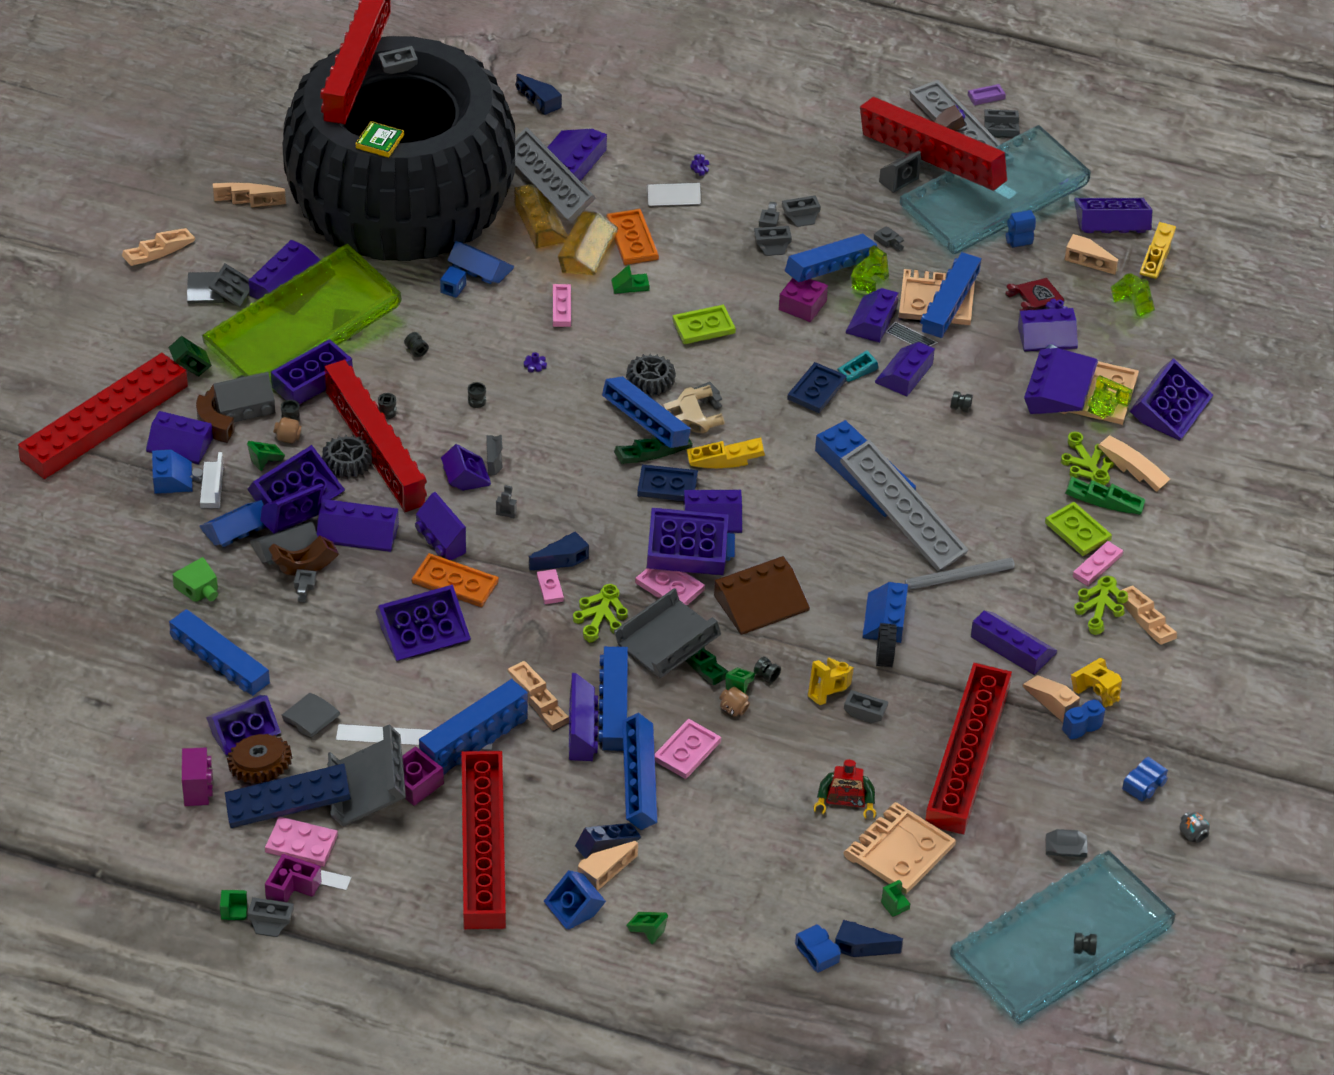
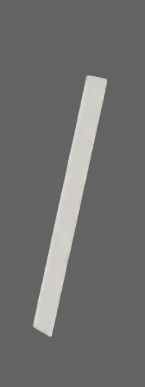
[336,724,492,750]

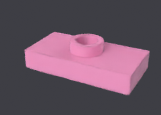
[537,569,564,604]

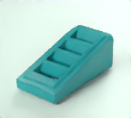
[837,350,879,382]

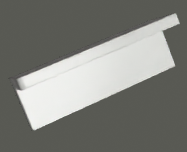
[646,183,701,206]
[200,452,224,508]

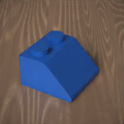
[152,450,193,494]
[544,870,606,930]

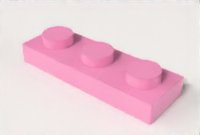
[553,284,571,327]
[1073,541,1123,586]

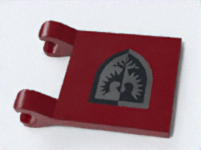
[1005,278,1065,311]

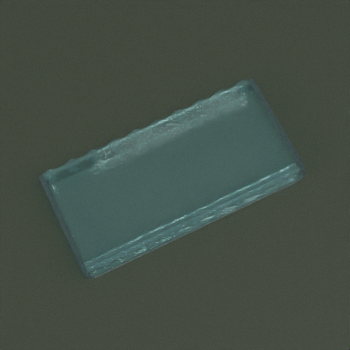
[900,125,1091,254]
[950,850,1176,1024]

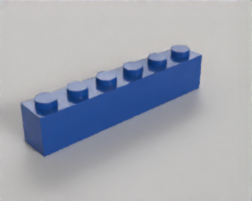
[784,234,877,282]
[920,252,982,338]
[602,376,691,448]
[169,609,270,696]
[599,646,628,751]
[623,712,657,830]

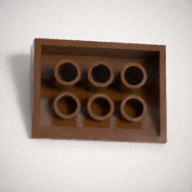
[714,556,810,635]

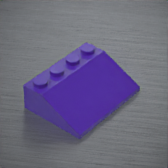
[547,129,607,181]
[1074,198,1153,233]
[249,240,336,316]
[1024,348,1098,414]
[1129,358,1213,441]
[247,445,345,505]
[646,508,728,575]
[375,585,471,661]

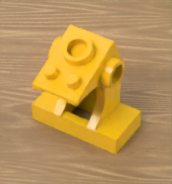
[808,658,854,705]
[1071,658,1122,708]

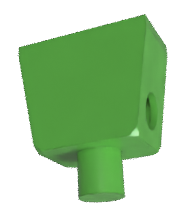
[172,557,218,602]

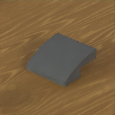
[984,109,1020,137]
[209,263,250,307]
[187,272,224,304]
[282,693,341,737]

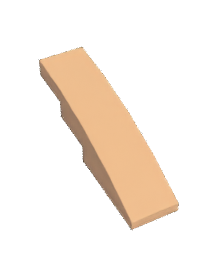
[213,183,286,207]
[122,228,195,266]
[1098,435,1170,492]
[1120,585,1177,645]
[508,661,569,731]

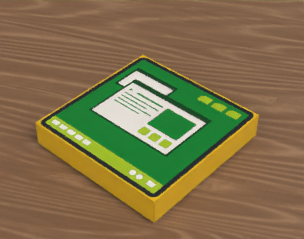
[355,121,404,158]

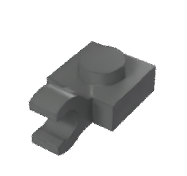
[759,201,780,227]
[874,226,904,251]
[694,382,722,409]
[496,485,517,518]
[294,569,317,602]

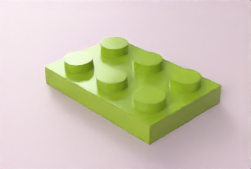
[672,304,736,344]
[1045,502,1112,556]

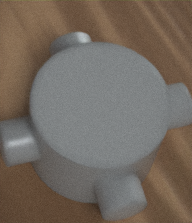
[190,468,203,482]

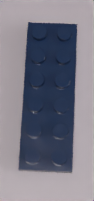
[225,763,351,828]

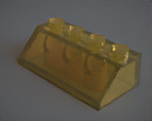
[514,184,569,249]
[558,211,618,275]

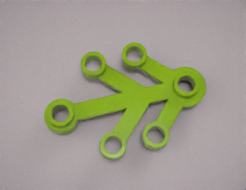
[1061,431,1114,486]
[1074,576,1128,635]
[573,584,628,643]

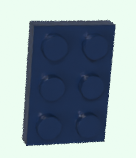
[787,362,847,413]
[637,464,698,501]

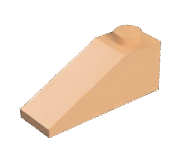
[1065,234,1118,275]
[1023,675,1080,722]
[578,841,638,891]

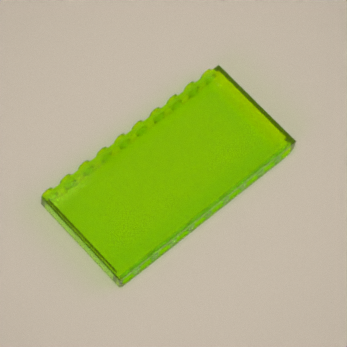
[202,244,402,386]

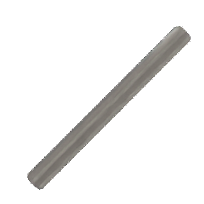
[905,557,1015,590]

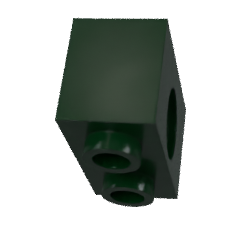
[168,336,212,377]

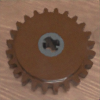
[227,734,293,784]

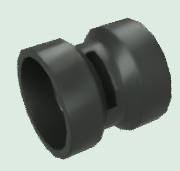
[404,332,429,357]
[467,382,486,408]
[950,391,973,413]
[378,393,397,419]
[281,400,300,422]
[754,656,781,683]
[1073,932,1097,955]

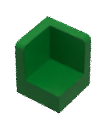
[881,880,911,917]
[220,890,248,920]

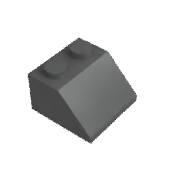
[879,151,921,193]

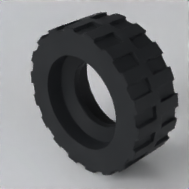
[876,623,897,668]

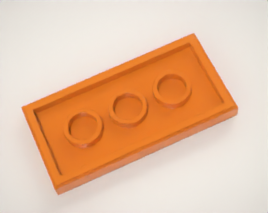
[606,209,659,265]
[412,553,499,608]

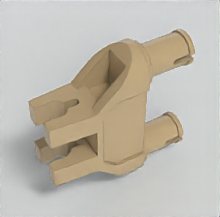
[663,385,725,433]

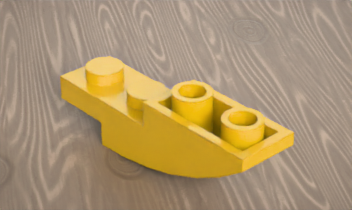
[1139,222,1176,279]
[687,437,765,469]

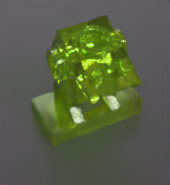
[851,245,889,294]
[1111,273,1155,317]
[1087,375,1133,419]

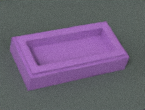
[968,84,1006,106]

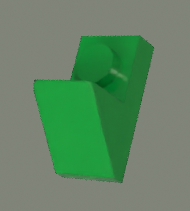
[611,265,650,294]
[247,441,285,471]
[725,667,756,694]
[626,912,668,944]

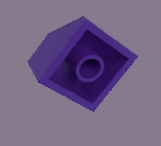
[441,444,491,491]

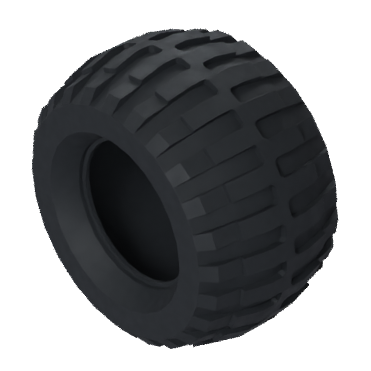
[282,36,515,261]

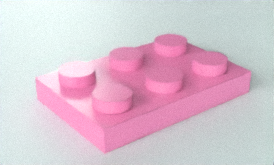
[635,568,705,605]
[655,719,721,779]
[265,817,338,867]

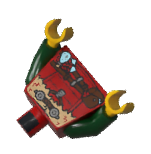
[813,759,877,819]

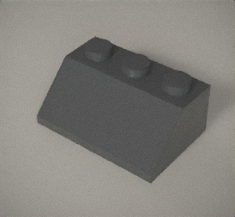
[213,372,276,422]
[250,522,317,565]

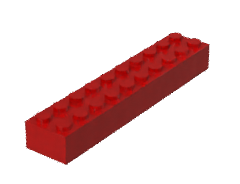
[320,0,391,124]
[860,97,1007,191]
[18,353,188,480]
[325,360,427,513]
[925,662,1012,835]
[462,751,506,930]

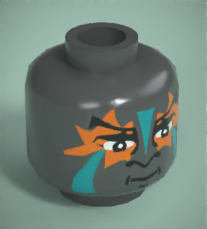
[1179,812,1210,843]

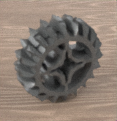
[626,353,676,397]
[322,434,373,479]

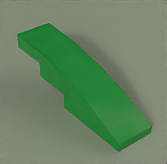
[1065,476,1146,515]

